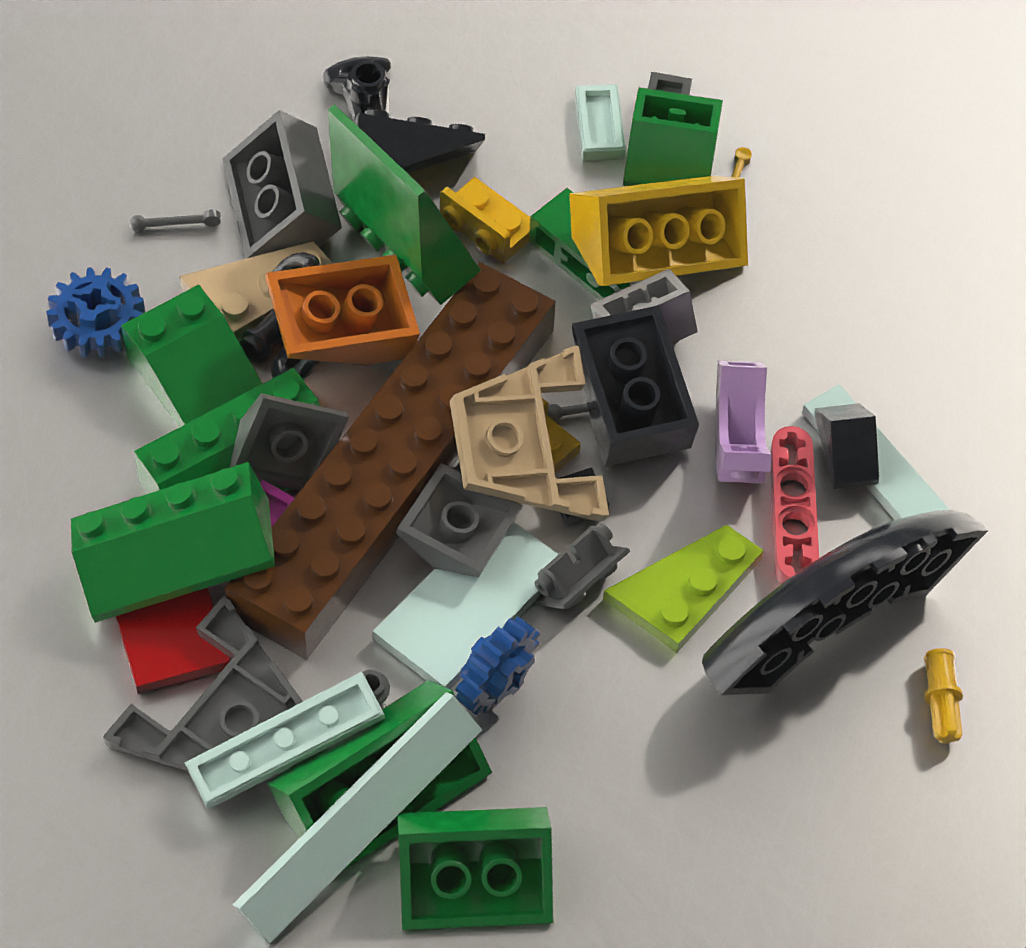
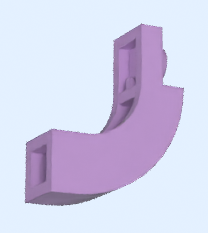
[715,361,771,483]

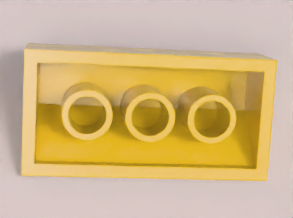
[570,176,748,286]

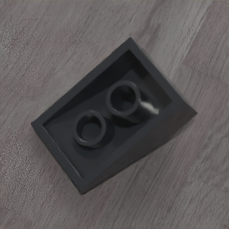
[571,305,699,467]

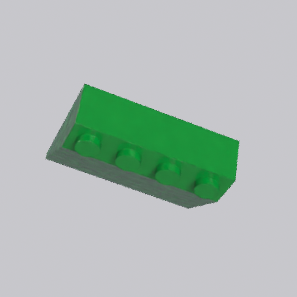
[328,104,481,305]

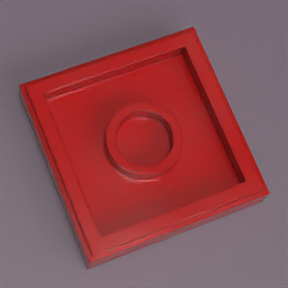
[115,588,230,694]

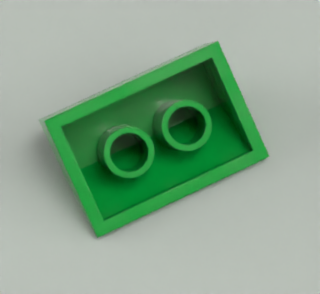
[397,807,553,930]

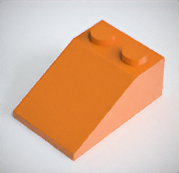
[265,255,420,365]

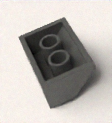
[222,110,342,259]

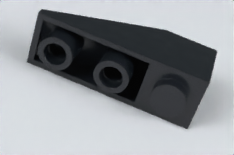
[354,110,486,173]

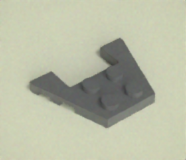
[103,596,303,790]

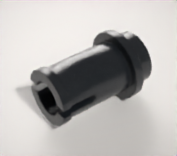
[240,308,282,361]

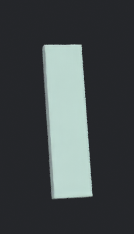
[802,384,950,520]
[185,672,386,810]

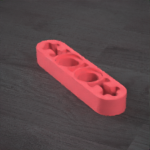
[770,426,819,584]

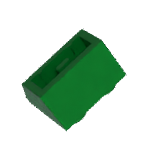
[623,87,723,186]

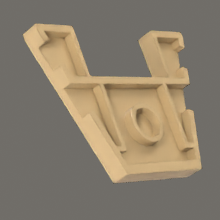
[449,346,609,521]

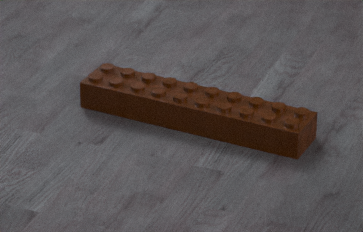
[225,262,556,660]

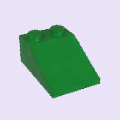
[121,284,263,427]

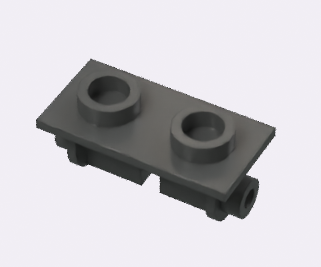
[534,524,630,609]

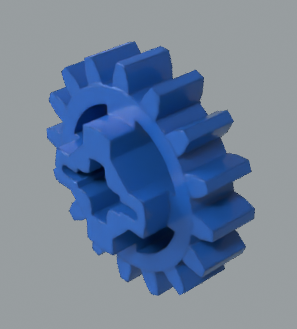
[46,267,145,358]
[455,616,540,716]

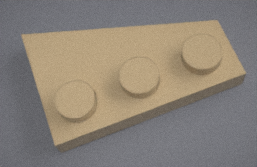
[179,241,333,340]

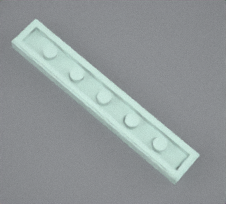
[233,692,482,943]

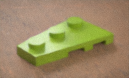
[603,524,764,653]

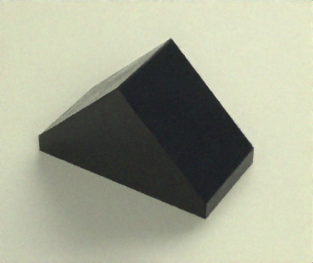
[814,403,879,489]

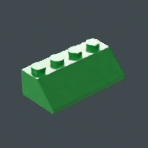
[134,368,321,494]
[71,462,275,623]
[267,680,493,870]

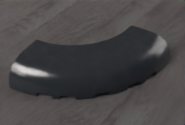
[702,510,988,695]

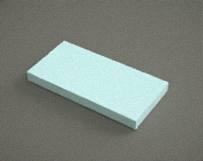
[372,522,559,689]

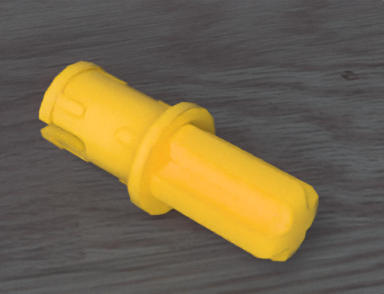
[924,648,963,744]

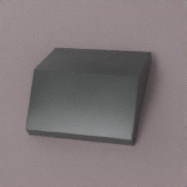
[229,393,349,490]
[396,463,523,578]

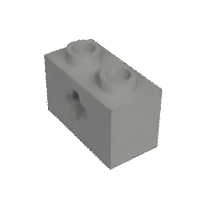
[590,269,698,344]

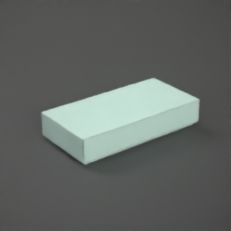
[575,84,626,161]

